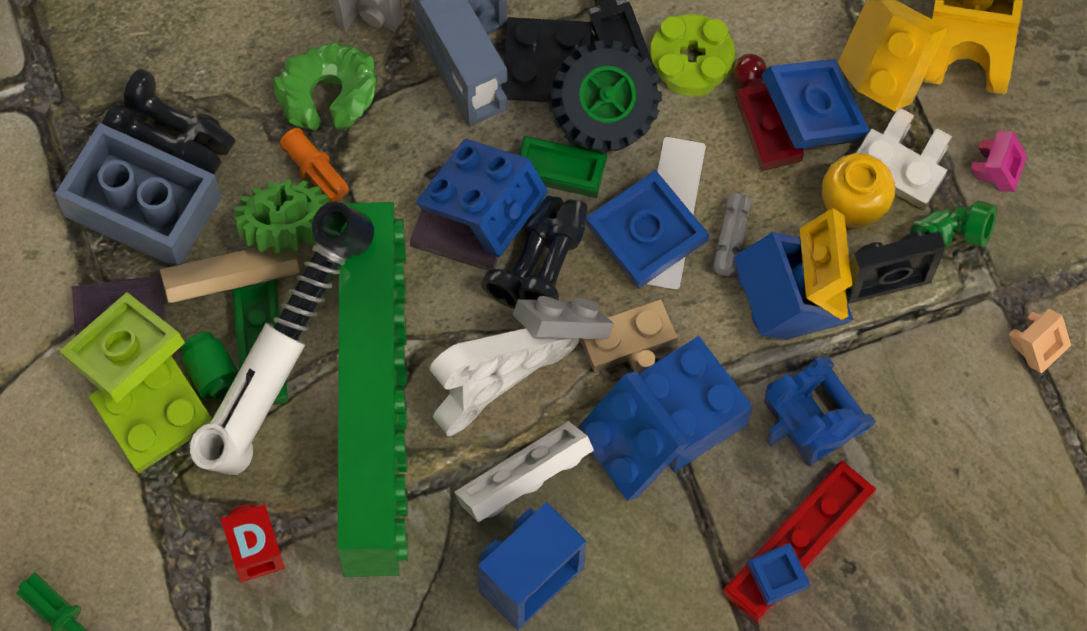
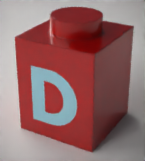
[220,504,285,583]

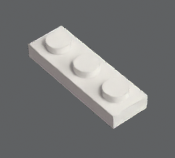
[454,421,594,522]

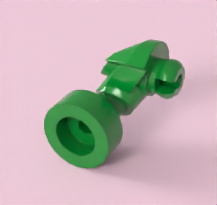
[910,200,997,252]

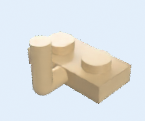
[580,299,678,374]

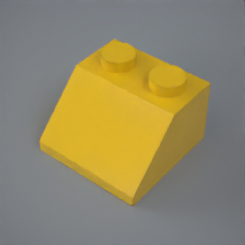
[838,0,948,111]

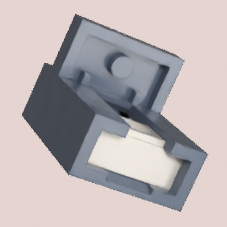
[414,0,507,127]

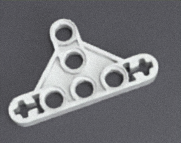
[430,328,580,436]

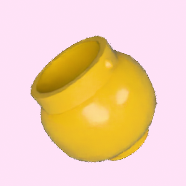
[821,153,895,230]

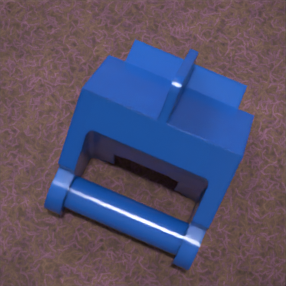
[764,357,876,466]

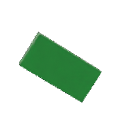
[518,136,608,199]

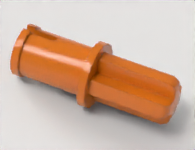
[280,128,349,202]

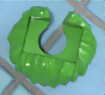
[273,42,377,131]

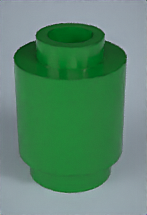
[180,332,238,401]

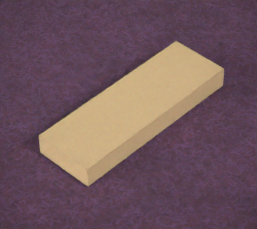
[160,246,300,303]

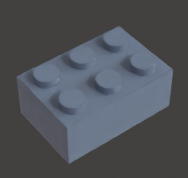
[55,123,221,266]

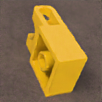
[923,0,1023,95]

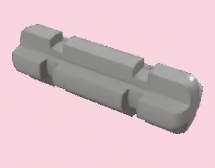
[713,193,752,277]

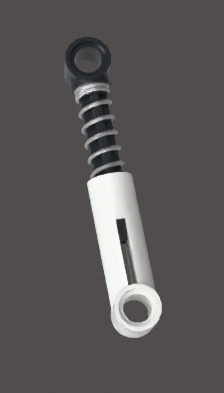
[190,201,374,475]

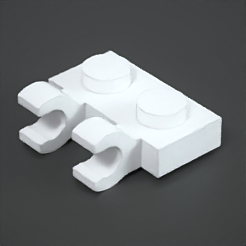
[856,109,952,210]

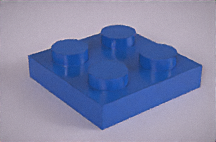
[761,59,870,149]
[586,170,709,289]
[577,371,690,501]

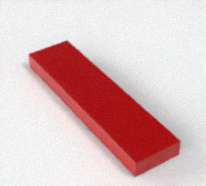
[722,460,876,624]

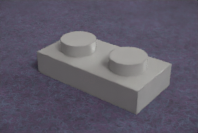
[512,296,614,339]

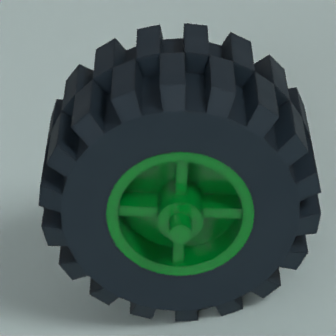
[549,40,662,153]

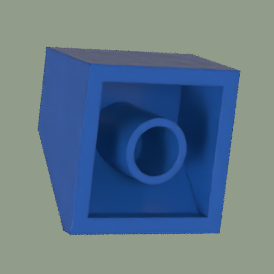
[733,232,854,340]

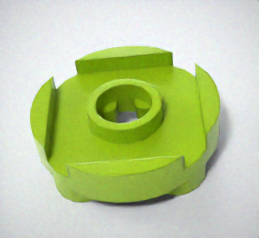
[650,14,735,97]

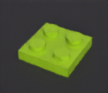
[59,292,185,404]
[89,355,213,473]

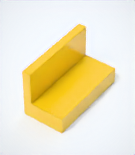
[799,208,852,320]

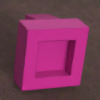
[971,131,1027,192]

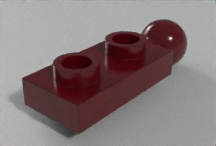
[733,54,804,172]

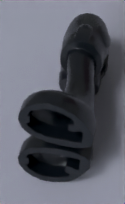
[102,68,236,175]
[481,195,587,309]

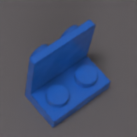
[416,139,548,257]

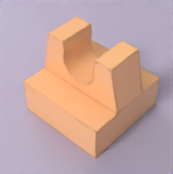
[1008,309,1071,373]

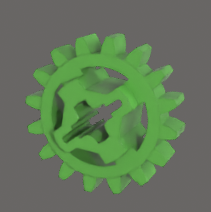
[234,179,329,253]

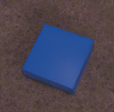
[747,543,810,606]

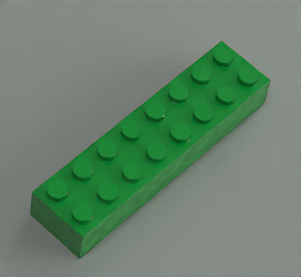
[337,202,408,577]

